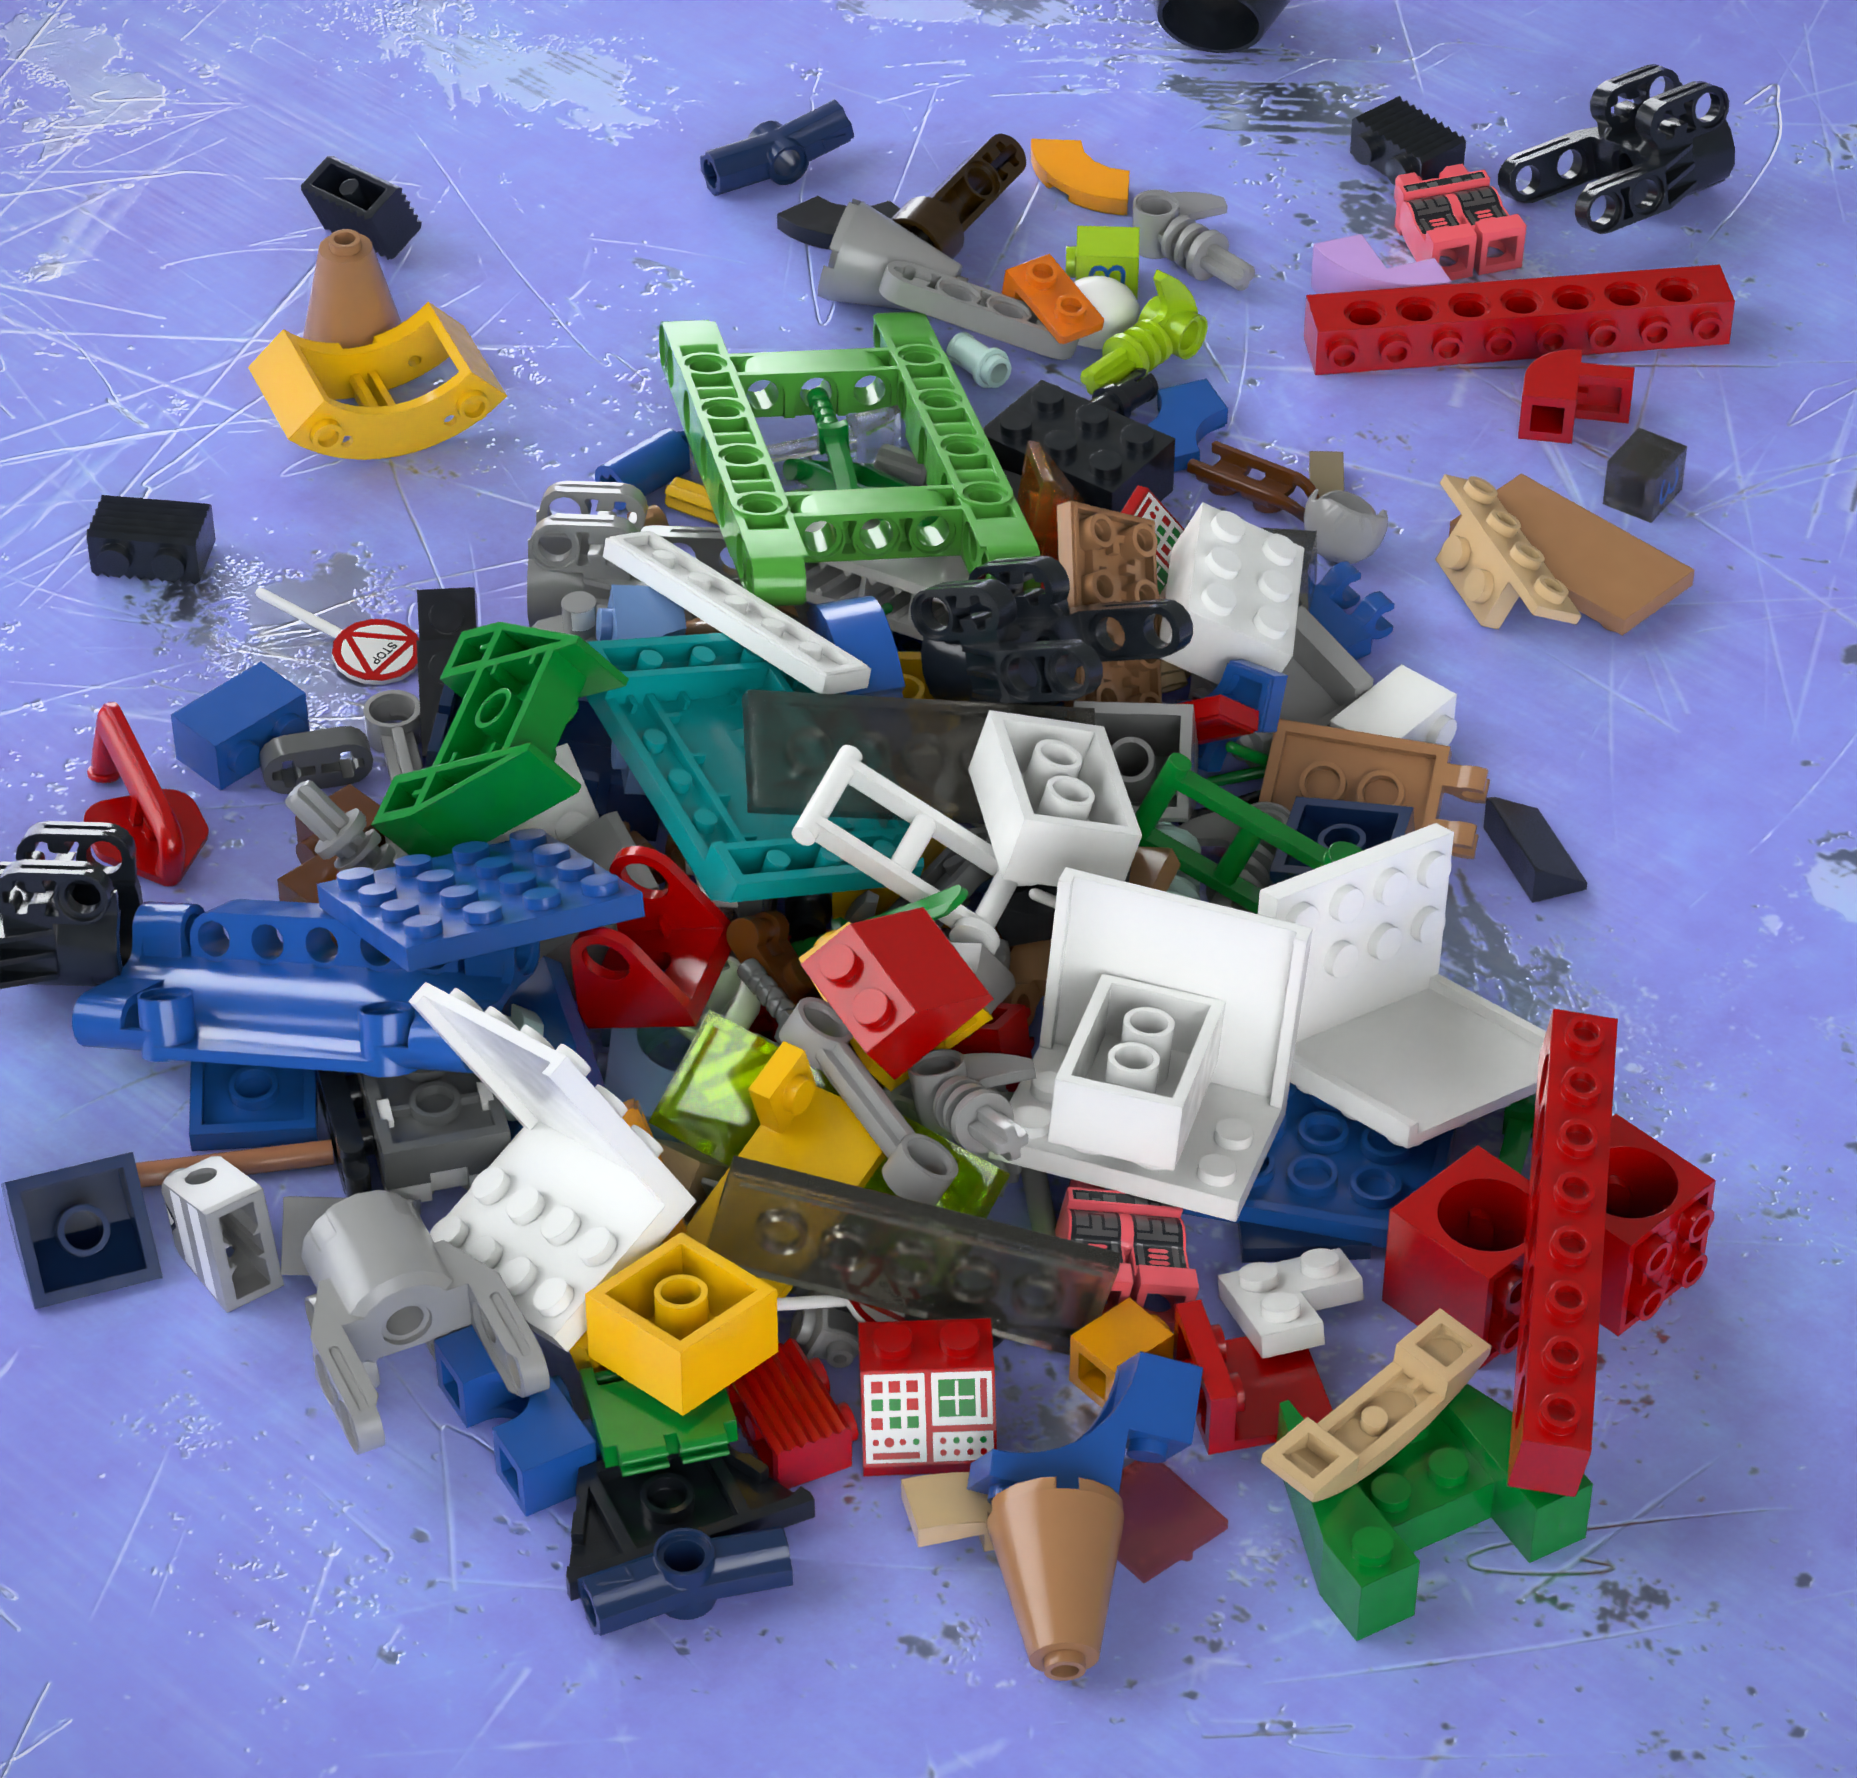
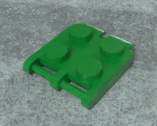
[579,1366,738,1477]

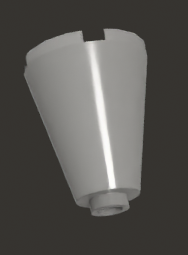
[817,199,968,311]

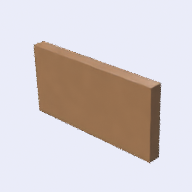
[1449,473,1695,636]
[1057,501,1162,722]

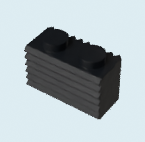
[1350,96,1466,185]
[301,156,422,260]
[86,495,216,585]

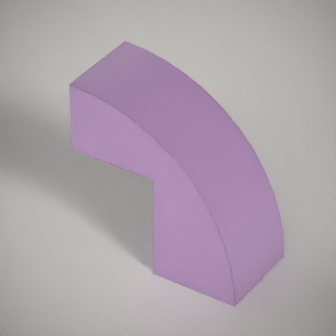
[1311,234,1452,294]

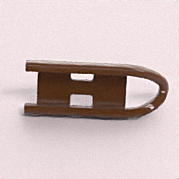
[1187,441,1320,523]

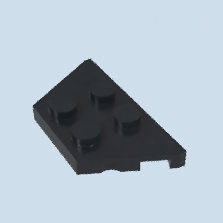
[566,1444,815,1601]

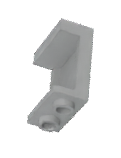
[1188,605,1374,768]

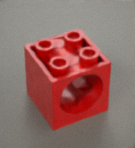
[1599,1113,1716,1336]
[1382,1145,1530,1370]

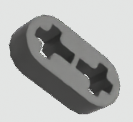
[259,726,373,794]

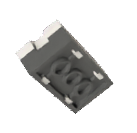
[355,1070,511,1202]

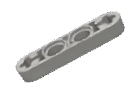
[879,260,1079,360]

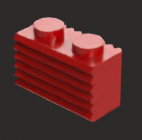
[725,1338,859,1489]

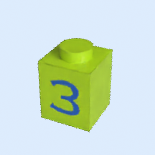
[1065,226,1140,300]

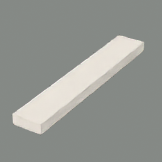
[603,530,871,696]

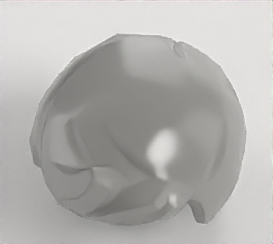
[1304,489,1388,564]

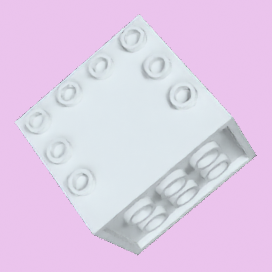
[1258,823,1546,1149]
[988,867,1313,1222]
[408,982,697,1352]

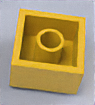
[585,1232,778,1416]

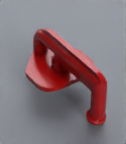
[83,702,209,887]

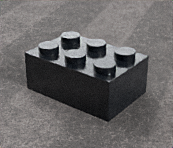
[983,380,1175,512]

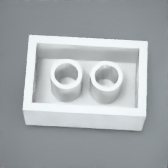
[1159,502,1304,684]
[968,710,1142,887]
[1048,973,1226,1171]

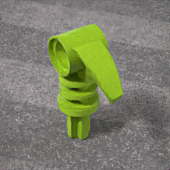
[1080,269,1208,395]

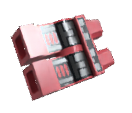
[1394,164,1527,281]
[1055,1179,1199,1332]

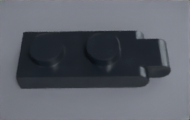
[316,1070,375,1198]

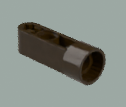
[891,134,1026,259]

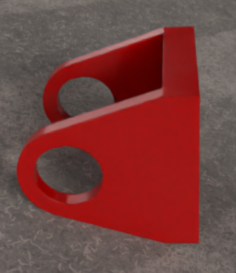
[570,846,732,1029]

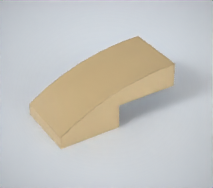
[901,1472,994,1552]

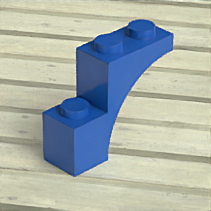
[967,1351,1203,1504]

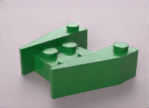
[371,622,629,858]
[1277,1384,1593,1641]

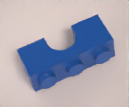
[434,1325,602,1517]

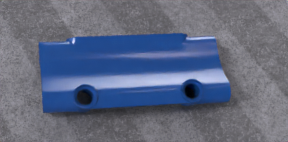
[72,899,540,1077]

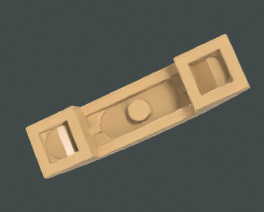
[1261,1308,1491,1502]

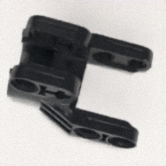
[1498,64,1735,234]
[910,556,1193,714]
[0,821,143,989]

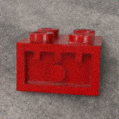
[1173,1299,1333,1455]

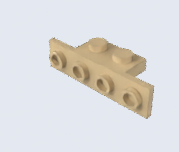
[1435,474,1582,630]

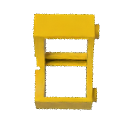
[248,301,507,460]

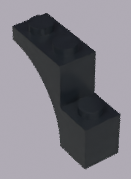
[416,587,478,758]

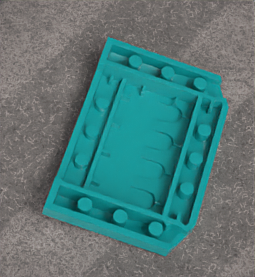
[586,633,924,903]

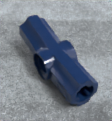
[700,99,854,196]
[577,1526,793,1636]

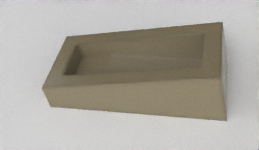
[1308,451,1344,497]

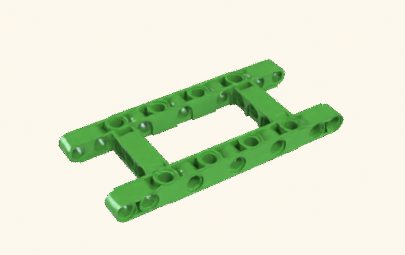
[659,311,1041,607]

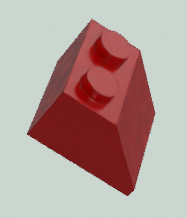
[800,907,994,1080]

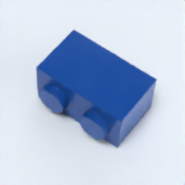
[171,661,310,791]

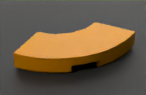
[1031,139,1130,215]

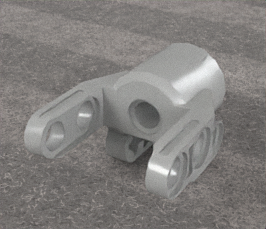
[527,481,739,627]
[301,1190,550,1455]

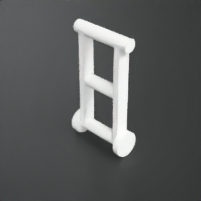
[792,745,1025,955]

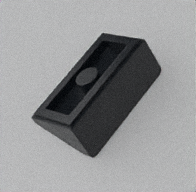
[1483,797,1587,903]

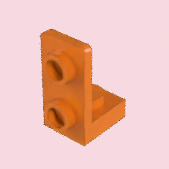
[1002,253,1104,344]

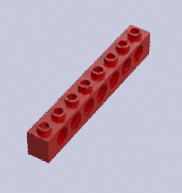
[1304,264,1735,375]
[1507,1008,1618,1497]

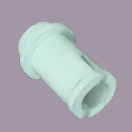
[946,332,1012,388]

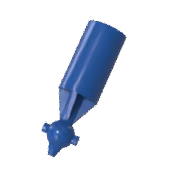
[595,428,695,510]

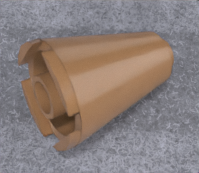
[303,229,402,349]
[987,1477,1124,1681]

